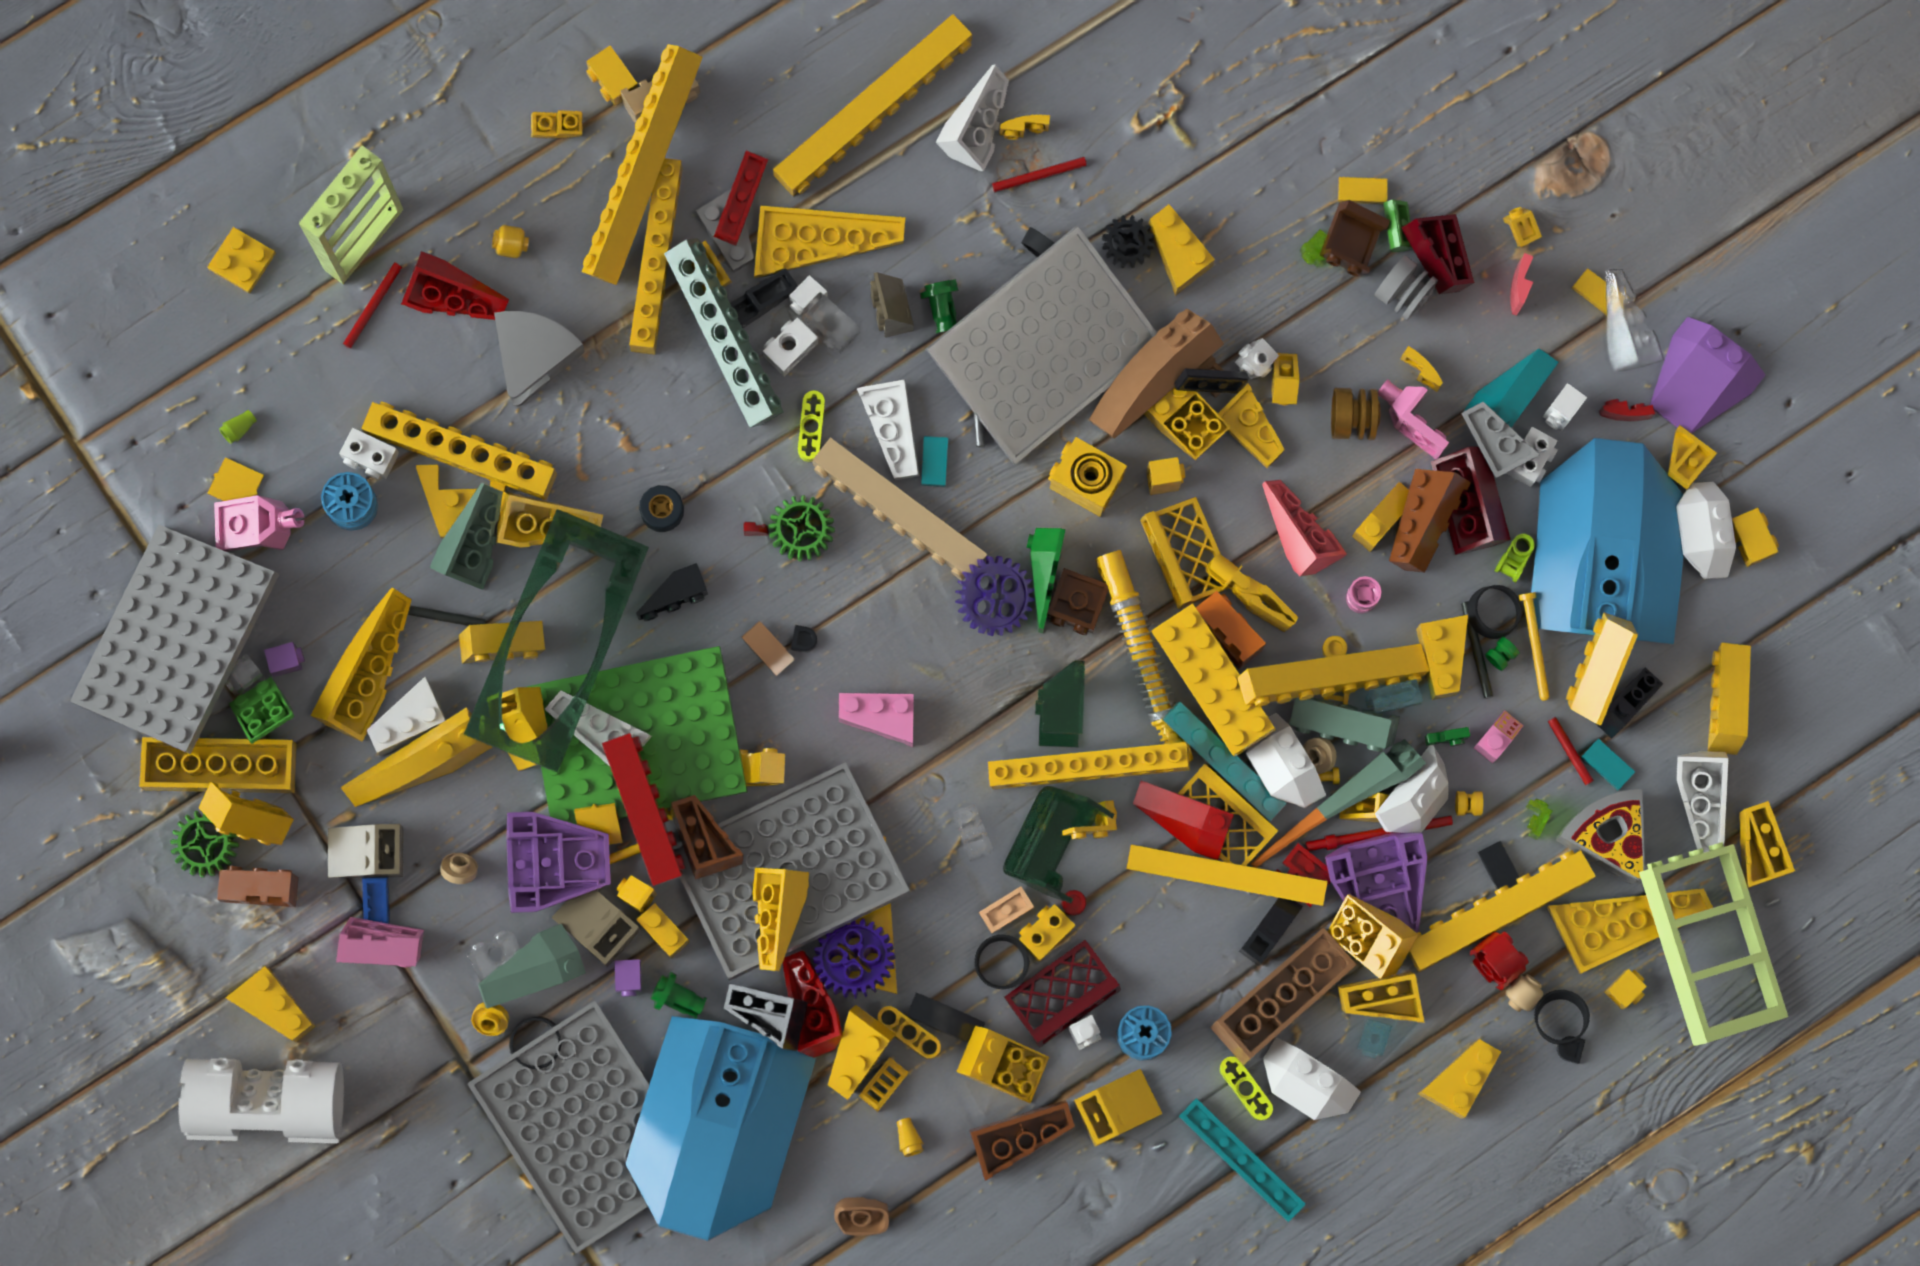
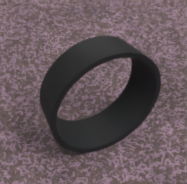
[1021,227,1055,257]
[1467,585,1522,639]
[974,934,1030,989]
[1534,990,1590,1045]
[509,1017,562,1069]

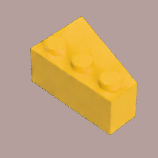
[1149,204,1215,296]
[1416,615,1468,700]
[1418,1039,1501,1119]

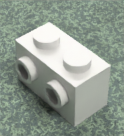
[339,427,399,480]
[1506,427,1558,487]

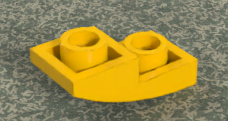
[531,110,582,138]
[1000,115,1050,140]

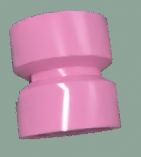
[1346,576,1381,614]

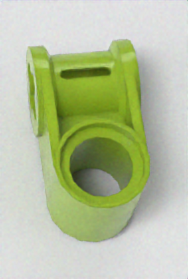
[1494,534,1535,583]

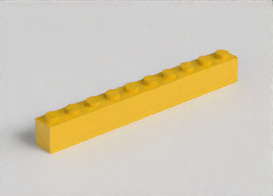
[773,14,972,196]
[582,44,703,285]

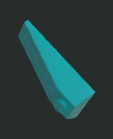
[1463,348,1559,428]

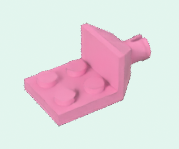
[1378,379,1449,459]
[214,495,304,552]

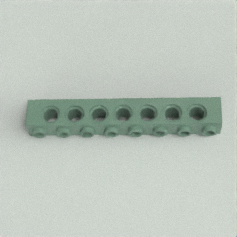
[664,238,784,428]

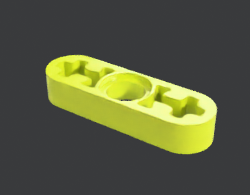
[798,390,825,462]
[1219,1056,1273,1121]

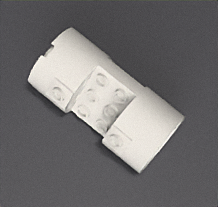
[179,1058,344,1143]

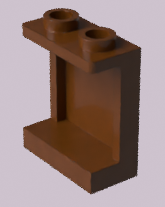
[1319,200,1390,277]

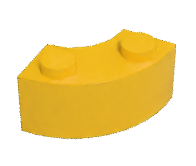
[740,748,785,786]

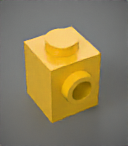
[1604,969,1647,1009]

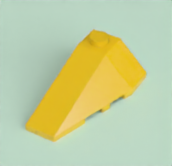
[497,491,603,548]
[753,868,809,971]

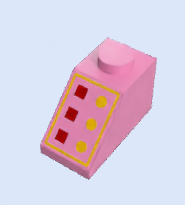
[1474,710,1524,764]

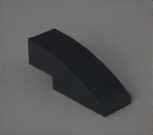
[730,268,798,328]
[907,992,985,1043]

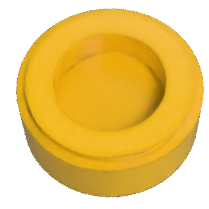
[1322,636,1347,657]

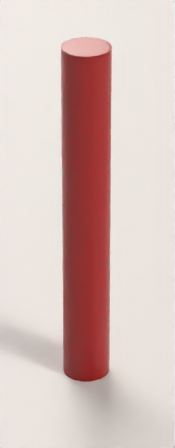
[1548,717,1594,786]

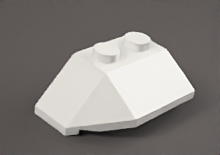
[1676,482,1736,579]
[1246,713,1326,808]
[1375,745,1449,833]
[1263,1037,1361,1120]

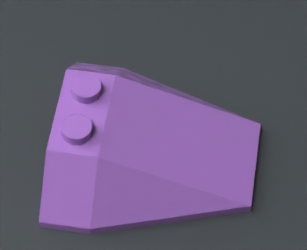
[1650,317,1765,434]
[506,812,611,913]
[1325,833,1427,933]

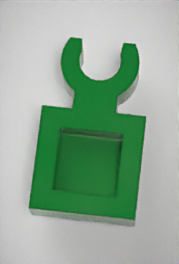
[1425,727,1470,746]

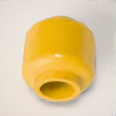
[492,225,529,258]

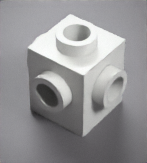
[1235,338,1279,379]

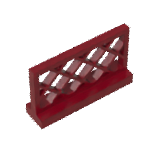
[1004,940,1121,1048]

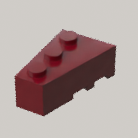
[1401,214,1474,295]

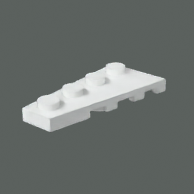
[857,380,919,480]
[545,691,652,766]

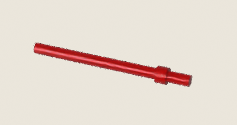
[1305,815,1453,851]

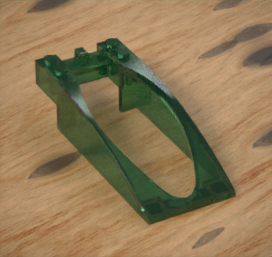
[464,509,649,773]

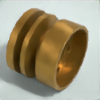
[1331,388,1380,440]

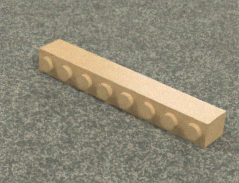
[812,438,987,580]

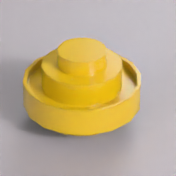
[471,1002,509,1036]

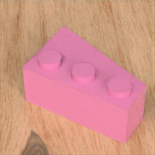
[839,693,914,747]
[336,917,424,967]

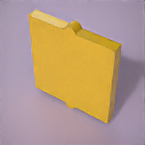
[207,457,264,501]
[574,803,623,845]

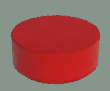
[1061,890,1086,916]

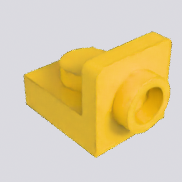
[1503,207,1542,247]

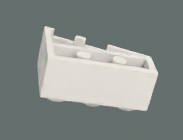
[367,677,446,757]

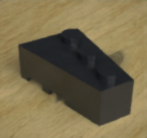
[724,984,808,1051]

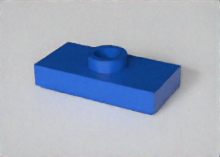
[362,877,390,924]

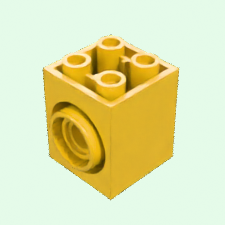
[1048,437,1127,517]

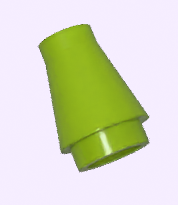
[219,410,257,444]

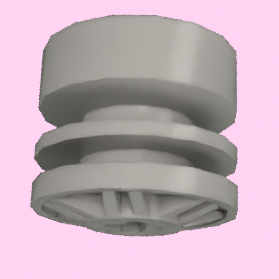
[1374,255,1438,320]

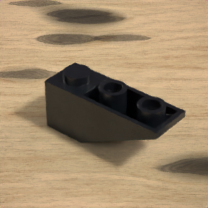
[636,563,708,621]
[1595,667,1663,739]
[1239,898,1303,966]

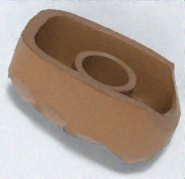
[834,1197,889,1236]

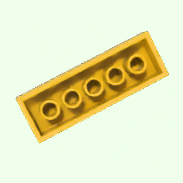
[1151,603,1276,757]
[139,737,297,793]

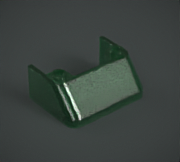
[1035,660,1085,748]
[1003,786,1115,903]

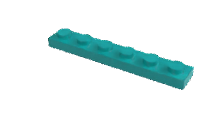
[1162,702,1287,821]
[1178,1098,1306,1222]

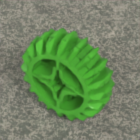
[768,495,835,562]
[170,811,239,878]

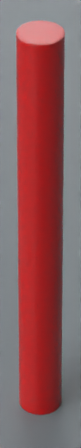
[992,157,1087,193]
[343,262,402,349]

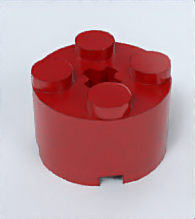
[1470,932,1529,990]

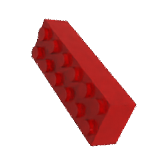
[602,733,686,886]

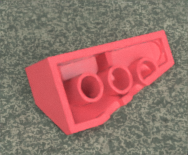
[1262,480,1347,576]

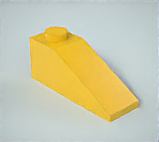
[1352,482,1409,552]

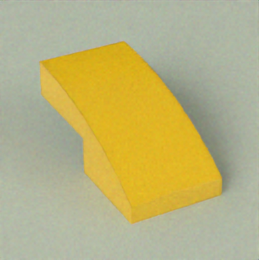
[1401,346,1443,392]

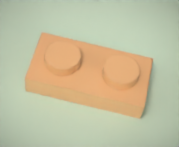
[979,886,1034,934]

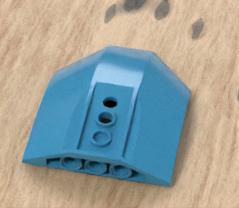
[1527,438,1683,644]
[626,1016,816,1241]

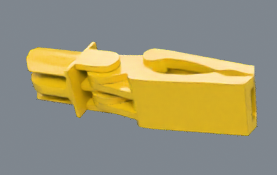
[1206,554,1298,633]

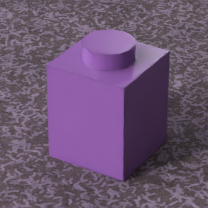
[264,642,305,677]
[615,959,642,997]

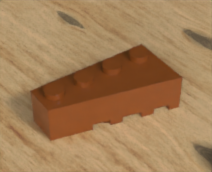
[1389,469,1471,573]
[969,1100,1075,1181]

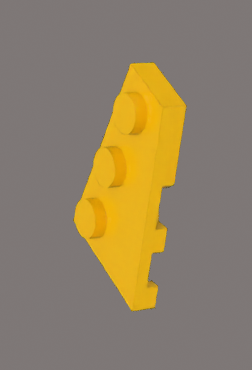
[1218,383,1285,468]

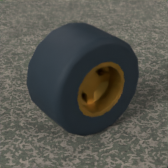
[639,485,684,532]

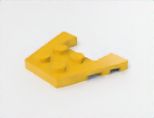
[416,463,512,539]

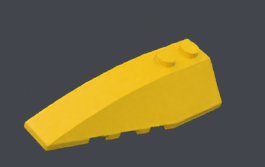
[310,588,412,742]
[341,707,494,807]

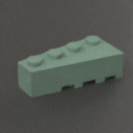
[1289,697,1400,752]

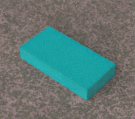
[921,436,948,487]
[1581,738,1635,791]

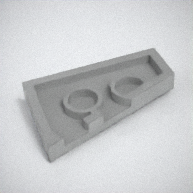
[696,190,754,273]
[1461,402,1539,478]

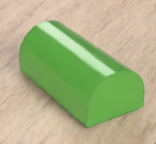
[1383,199,1413,252]

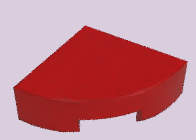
[744,522,769,536]

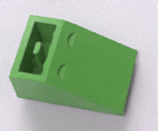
[229,677,294,744]

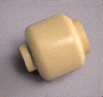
[1506,974,1543,1012]

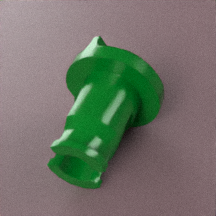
[919,279,959,333]
[650,972,707,1019]

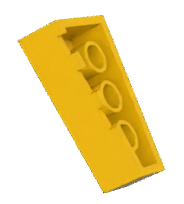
[1707,642,1751,755]

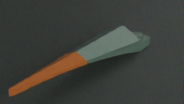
[1251,739,1426,868]

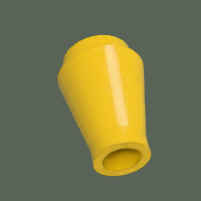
[896,1118,924,1157]

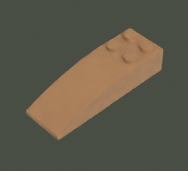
[1089,308,1224,439]
[1210,927,1357,1065]

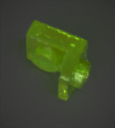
[1299,229,1327,268]
[1525,799,1553,840]

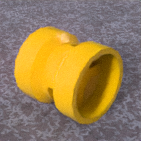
[1455,791,1483,816]

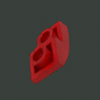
[1599,399,1655,421]

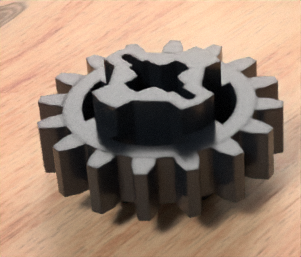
[1102,215,1154,268]

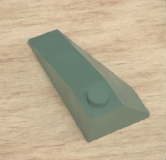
[478,924,586,1008]

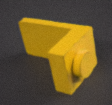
[1062,800,1117,840]

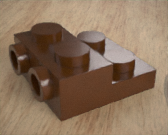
[1047,568,1109,636]

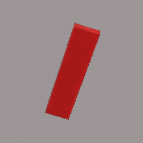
[713,150,769,246]

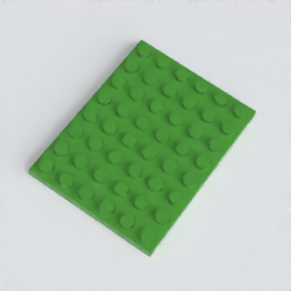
[527,646,748,825]

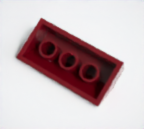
[1431,446,1511,555]

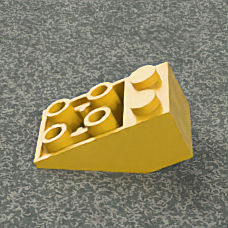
[1144,387,1231,460]
[486,687,553,771]
[1327,894,1418,979]
[956,1026,1049,1104]
[1073,1068,1163,1147]

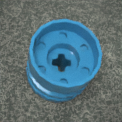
[321,472,378,531]
[1117,1005,1172,1061]

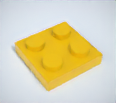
[207,227,276,294]

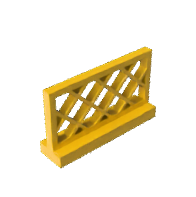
[1140,497,1229,609]
[1178,764,1279,866]

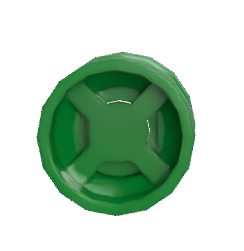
[1485,637,1520,671]

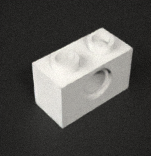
[763,318,819,377]
[1543,383,1587,431]

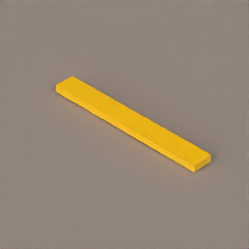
[1126,844,1328,906]

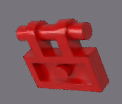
[1276,843,1331,907]

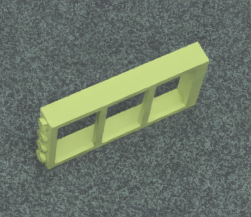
[299,146,404,284]
[1639,842,1788,1046]

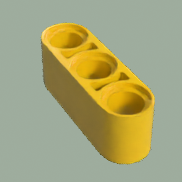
[878,1006,941,1060]

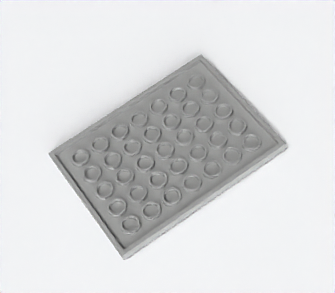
[926,226,1157,464]
[70,524,279,754]
[673,762,910,981]
[467,1000,649,1254]

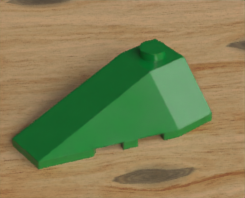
[1026,528,1066,633]

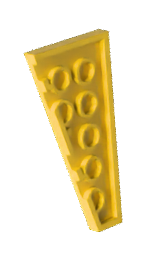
[754,206,905,278]

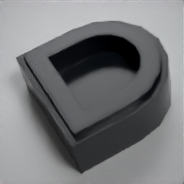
[791,625,817,652]
[1557,1036,1585,1064]

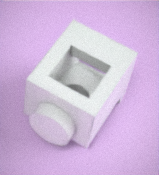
[789,275,827,315]
[1068,1015,1102,1050]

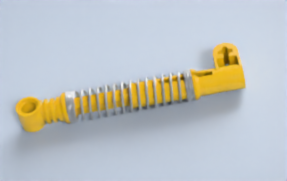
[1095,550,1193,761]

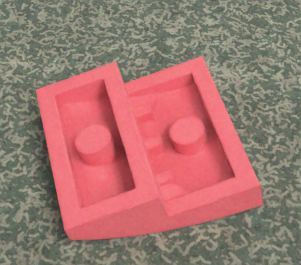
[1510,253,1533,316]

